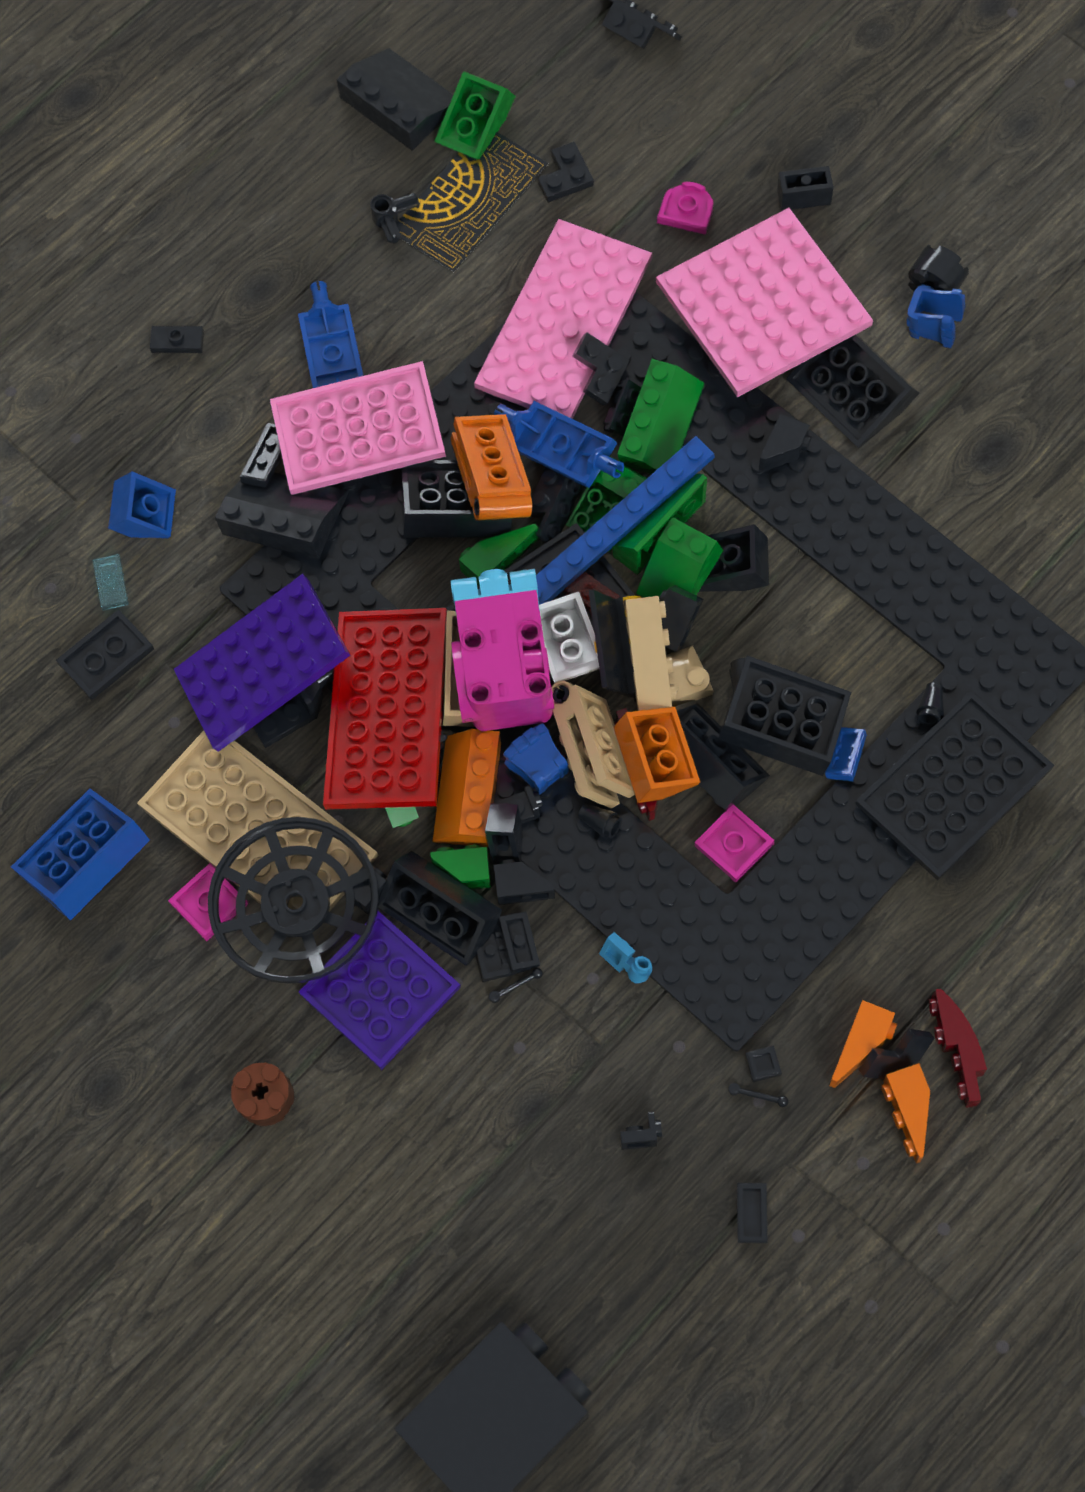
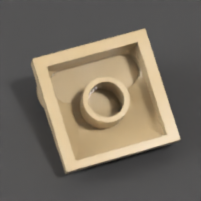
[666,646,713,707]

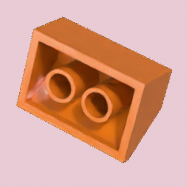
[613,707,700,803]

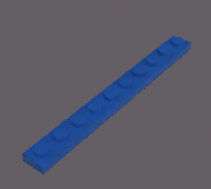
[536,436,715,605]

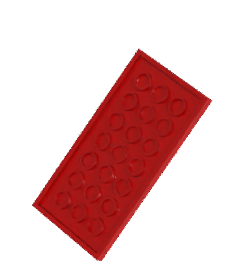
[323,608,447,809]

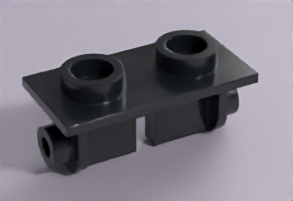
[603,379,642,437]

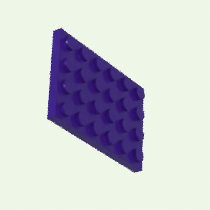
[174,574,351,752]

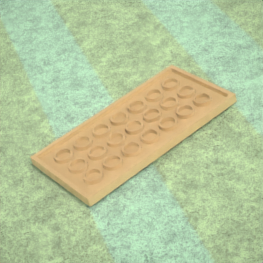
[137,731,378,912]

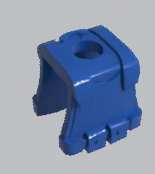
[907,285,965,348]
[503,723,569,795]

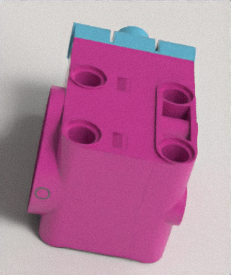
[451,569,554,731]

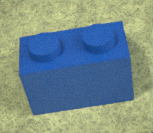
[108,472,176,538]

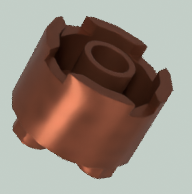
[231,1063,294,1126]

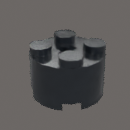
[908,245,969,292]

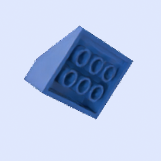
[11,789,150,921]

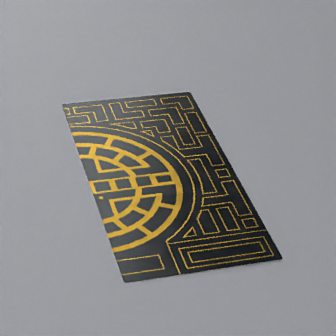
[396,132,548,272]

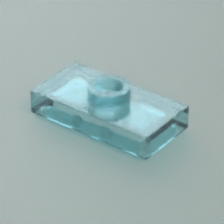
[93,554,129,610]

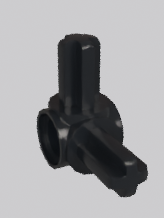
[370,193,419,244]

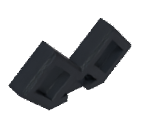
[859,1029,935,1080]

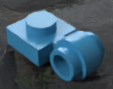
[599,932,652,983]

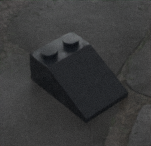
[699,524,769,592]

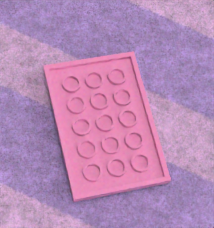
[270,361,446,495]

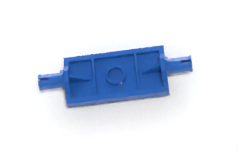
[298,281,363,388]
[494,401,624,488]

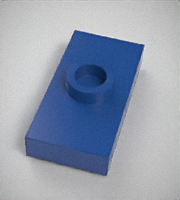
[825,727,867,781]

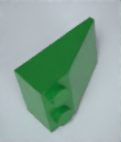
[434,71,516,160]
[636,517,724,598]

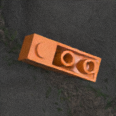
[881,1064,930,1163]

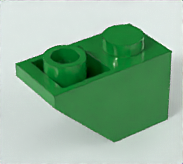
[430,844,491,889]

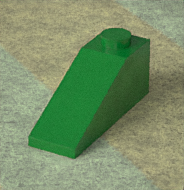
[459,523,539,587]

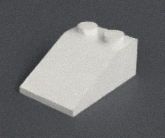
[539,592,599,684]

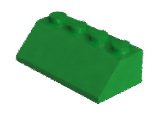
[617,359,704,474]
[613,474,707,575]

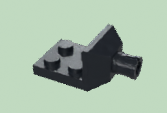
[252,668,334,748]

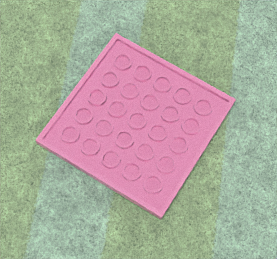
[656,208,873,397]

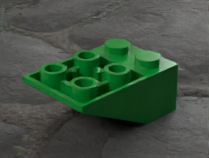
[566,457,647,552]

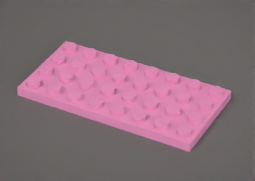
[474,219,652,419]

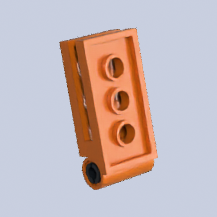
[451,414,532,520]

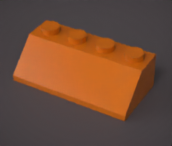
[433,729,501,847]

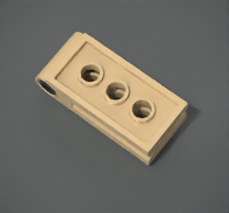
[552,681,635,809]

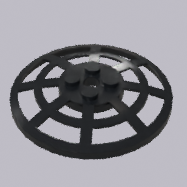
[208,817,379,984]

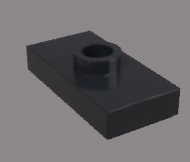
[150,326,204,353]

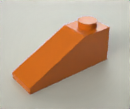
[829,1000,897,1088]

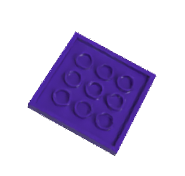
[299,911,461,1070]

